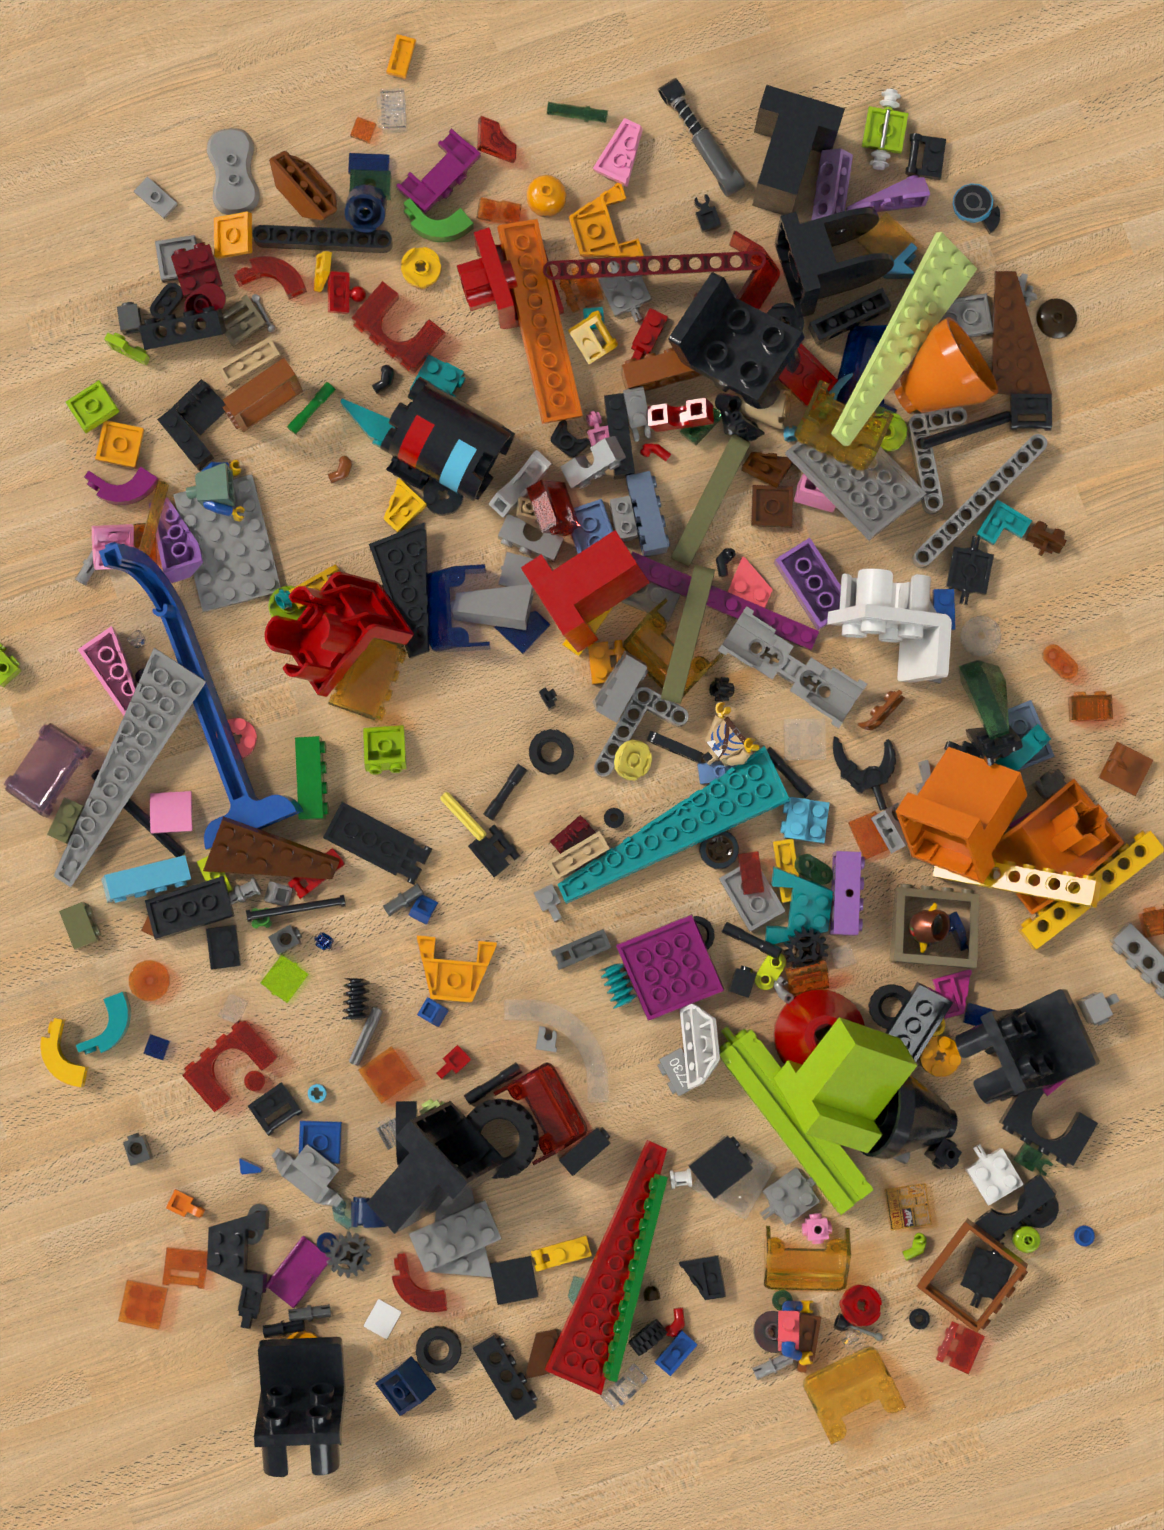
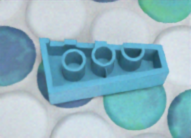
[101,855,191,903]

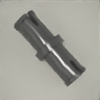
[383,883,424,916]
[288,1304,331,1322]

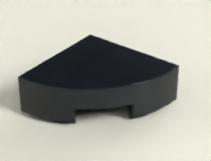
[982,206,1000,234]

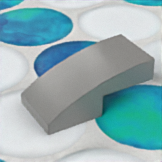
[915,760,931,793]

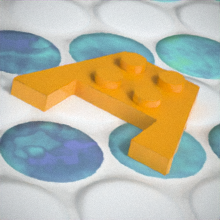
[569,183,644,258]
[417,935,497,1002]

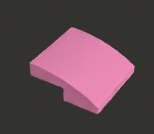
[92,524,135,570]
[150,791,193,834]

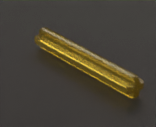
[139,481,169,556]

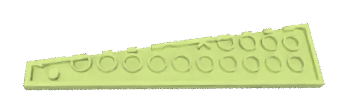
[831,232,977,446]

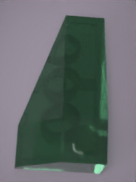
[959,660,1009,740]

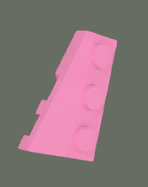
[593,118,643,187]

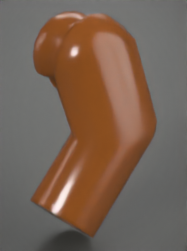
[328,456,352,484]

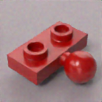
[328,271,366,314]

